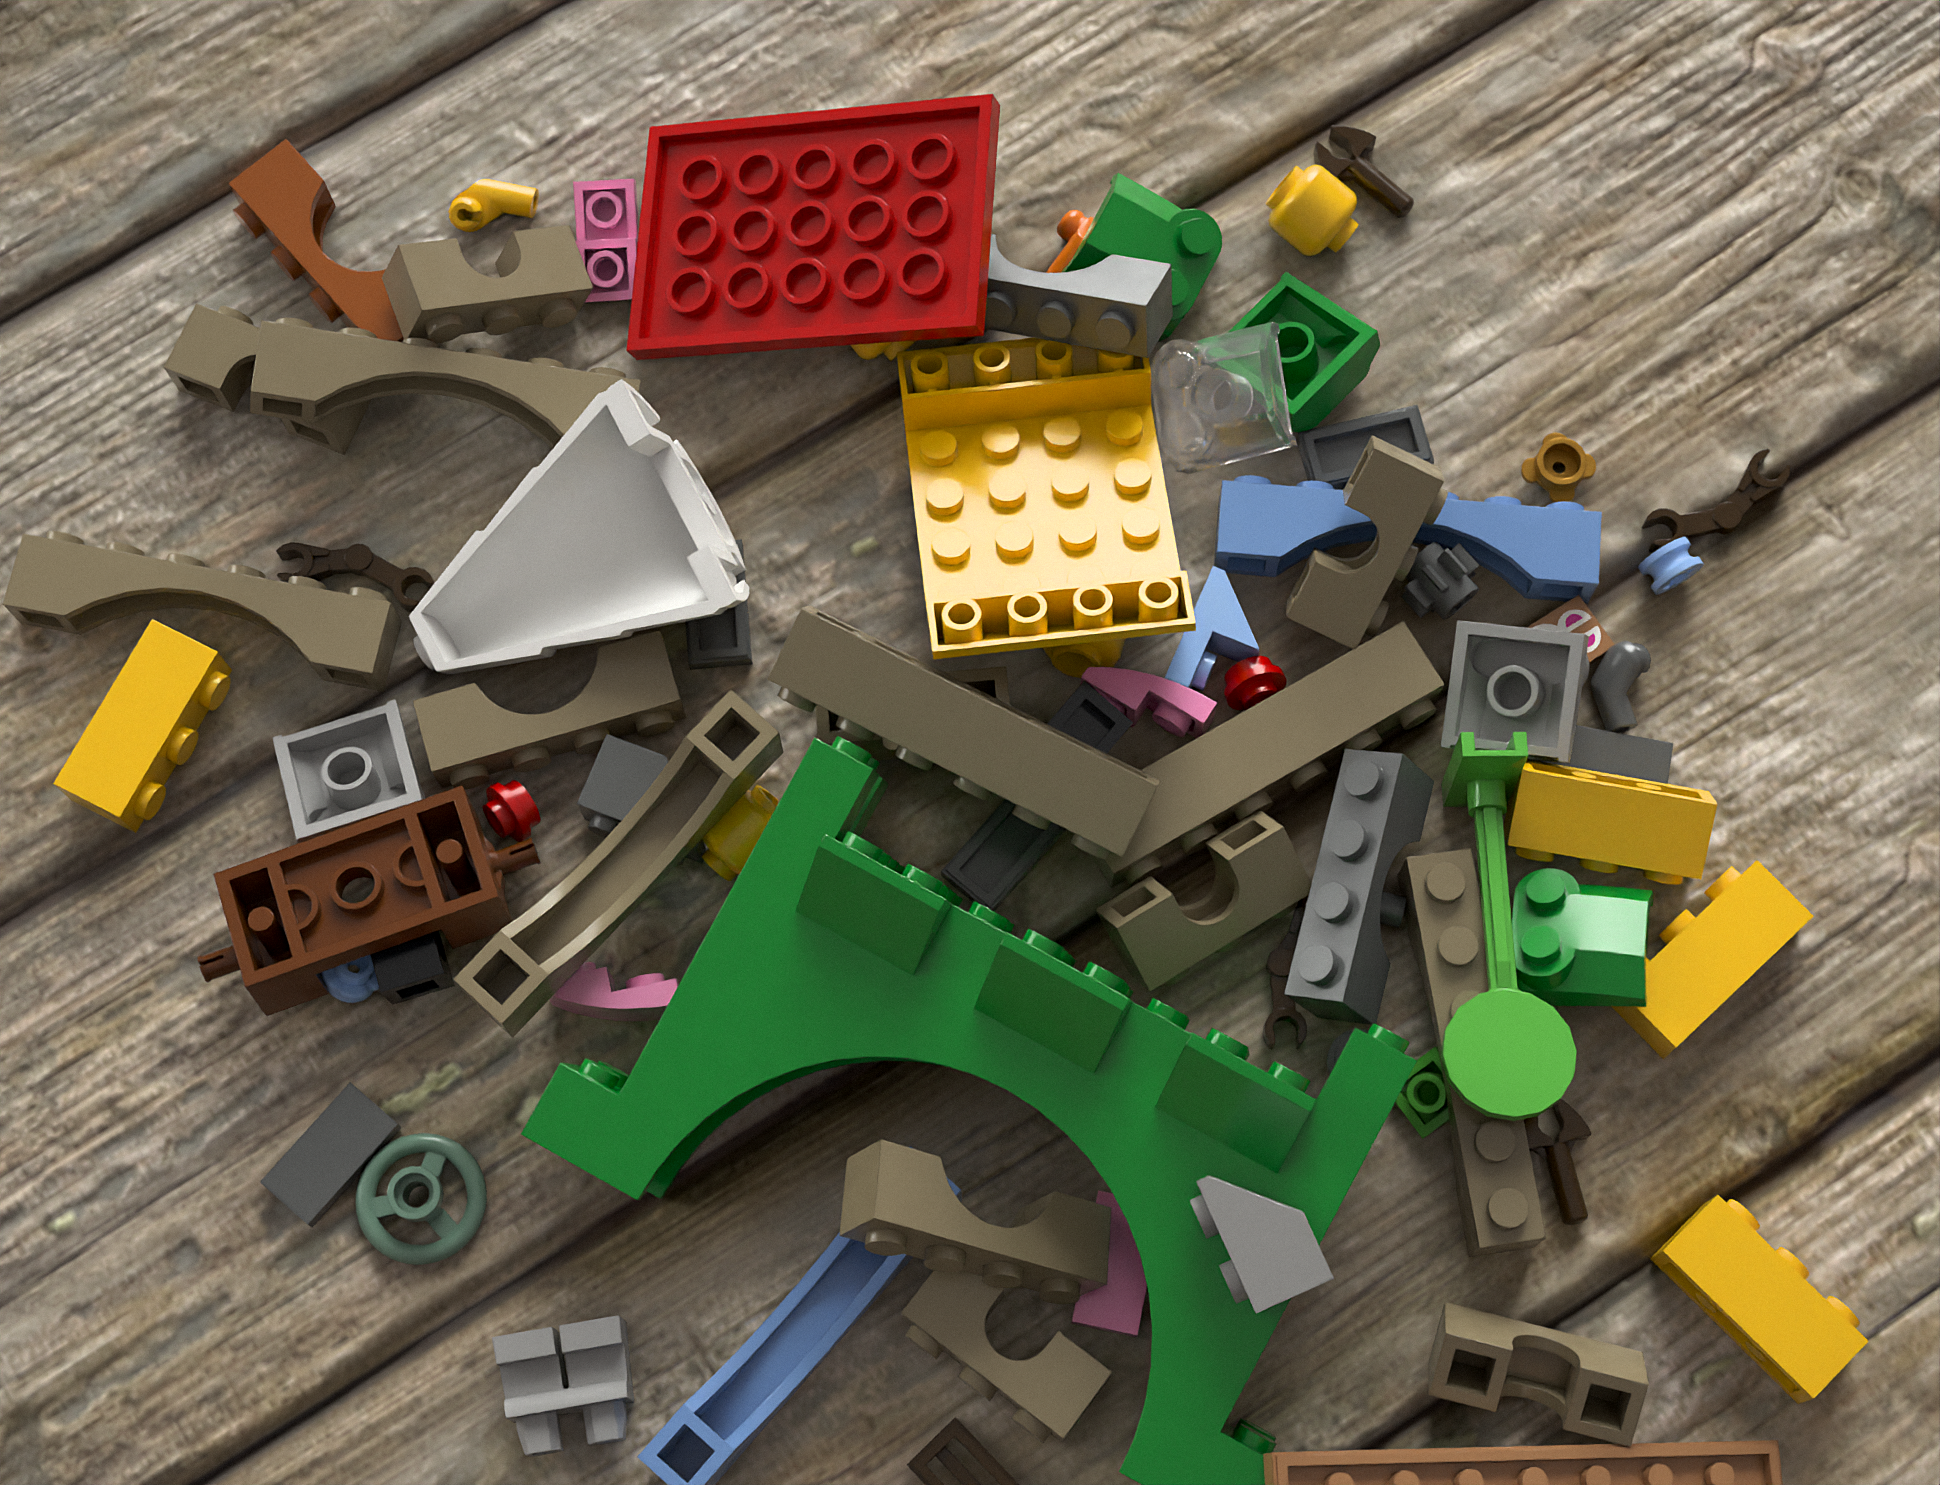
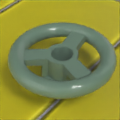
[355,1133,487,1265]

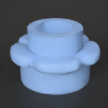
[321,955,379,1003]

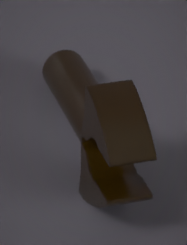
[1313,125,1414,218]
[1524,1099,1591,1225]

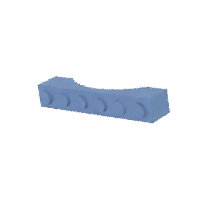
[1214,475,1602,604]
[637,1146,962,1485]

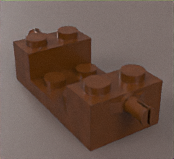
[197,785,541,1016]

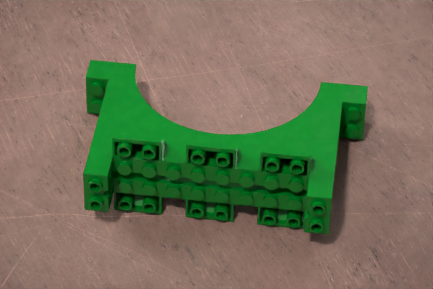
[521,736,1417,1485]

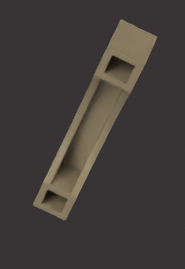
[250,317,641,449]
[3,531,402,692]
[453,690,784,1038]
[1397,848,1546,1257]

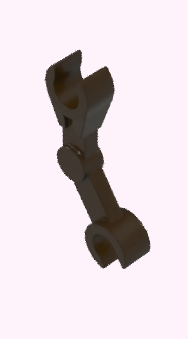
[1642,449,1790,553]
[276,542,435,613]
[1262,895,1309,1050]

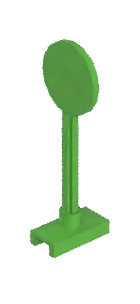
[1441,732,1577,1121]

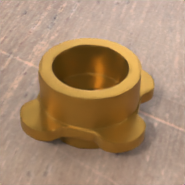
[1521,433,1596,503]

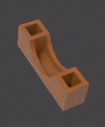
[229,139,429,342]

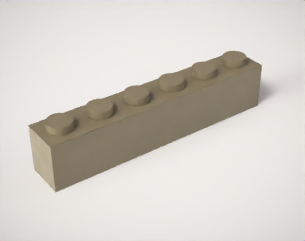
[767,606,1160,859]
[1091,621,1445,888]

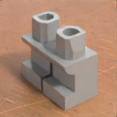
[492,1315,634,1457]

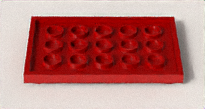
[626,94,1000,360]

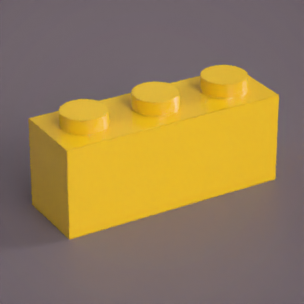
[53,619,232,833]
[1503,759,1717,885]
[1611,860,1814,1059]
[1650,1195,1868,1404]

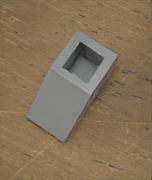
[1190,1175,1334,1313]

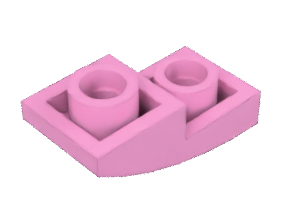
[573,179,639,303]
[1081,667,1217,738]
[549,962,679,1021]

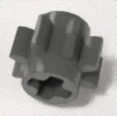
[1401,542,1480,620]

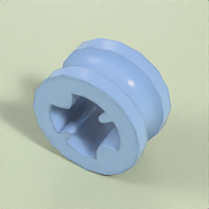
[1638,537,1704,595]

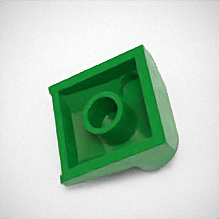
[1061,173,1222,342]
[1203,272,1380,432]
[1512,868,1654,1007]

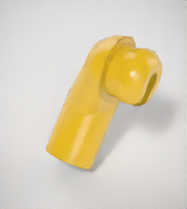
[448,179,539,232]

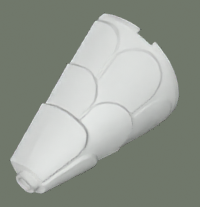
[409,379,749,674]

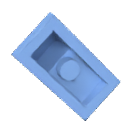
[1165,566,1260,691]

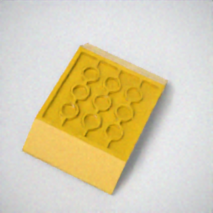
[897,338,1196,660]

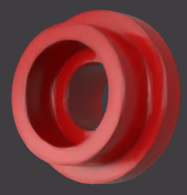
[1224,656,1287,711]
[483,780,541,842]

